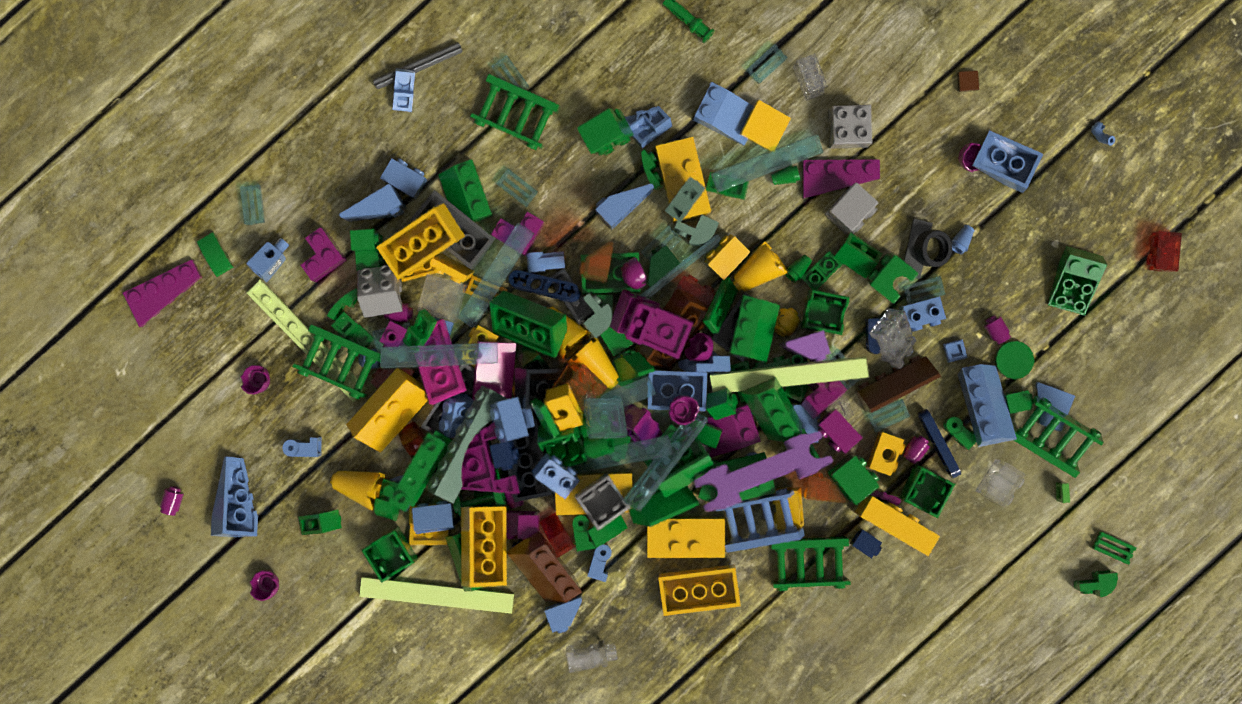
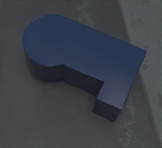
[865,319,888,354]

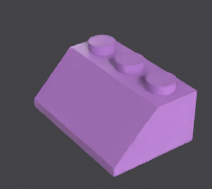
[779,331,831,362]

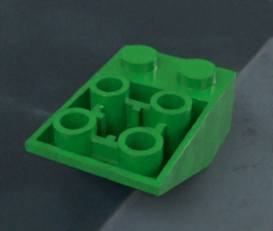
[1048,246,1107,315]

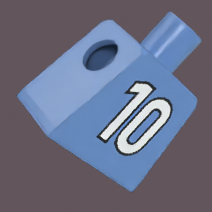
[246,238,289,283]

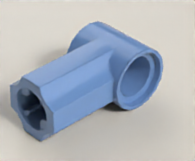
[526,252,565,273]

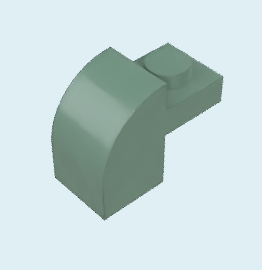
[665,177,706,222]
[674,215,719,246]
[583,293,613,338]

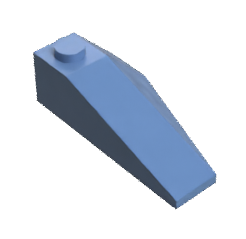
[211,456,258,537]

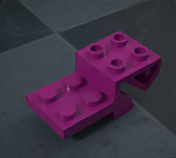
[609,289,694,359]

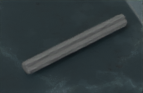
[373,42,463,89]

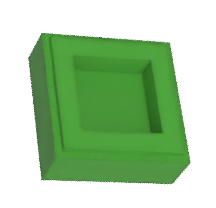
[1056,482,1070,503]

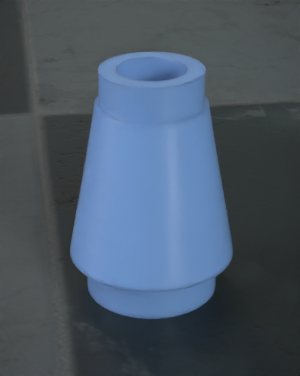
[951,225,975,254]

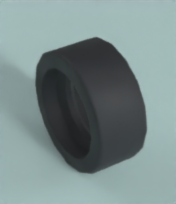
[914,230,952,267]

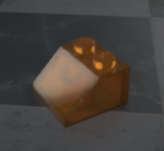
[580,242,614,284]
[552,362,607,412]
[802,471,846,503]

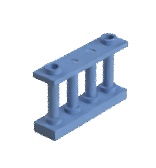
[716,488,804,553]

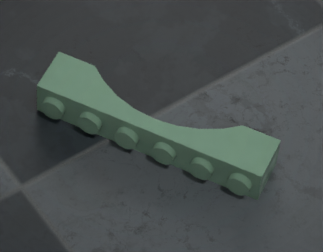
[427,386,508,503]

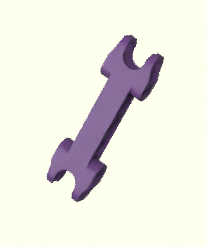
[694,432,833,512]

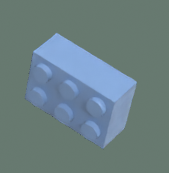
[647,371,707,411]

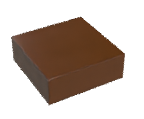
[957,71,979,92]

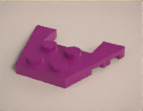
[461,422,520,494]

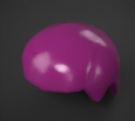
[958,143,982,173]
[621,257,646,289]
[684,332,713,362]
[240,365,270,395]
[668,395,700,425]
[250,570,279,601]

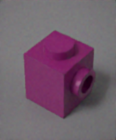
[379,321,407,352]

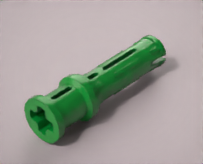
[662,0,715,44]

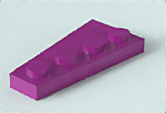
[802,160,880,199]
[123,260,202,327]

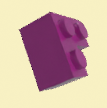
[491,212,545,256]
[301,227,347,282]
[801,381,847,419]
[607,400,663,451]
[817,408,862,454]
[506,510,540,541]

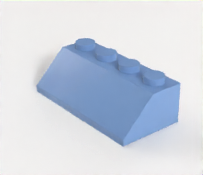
[958,364,1017,447]

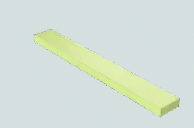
[246,280,368,402]
[710,356,869,392]
[359,577,514,614]

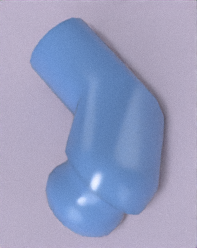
[1091,121,1115,145]

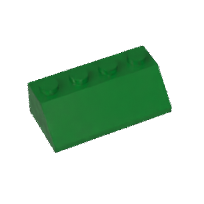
[490,290,567,358]

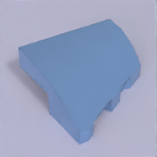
[624,106,672,148]
[678,356,731,372]
[1035,382,1075,432]

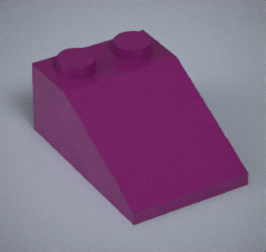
[702,404,761,458]

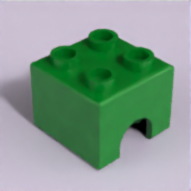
[577,108,634,156]
[868,252,918,303]
[801,290,850,336]
[537,425,588,467]
[827,454,879,505]
[898,464,956,519]
[361,526,418,583]

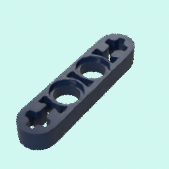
[508,270,581,302]
[917,409,961,479]

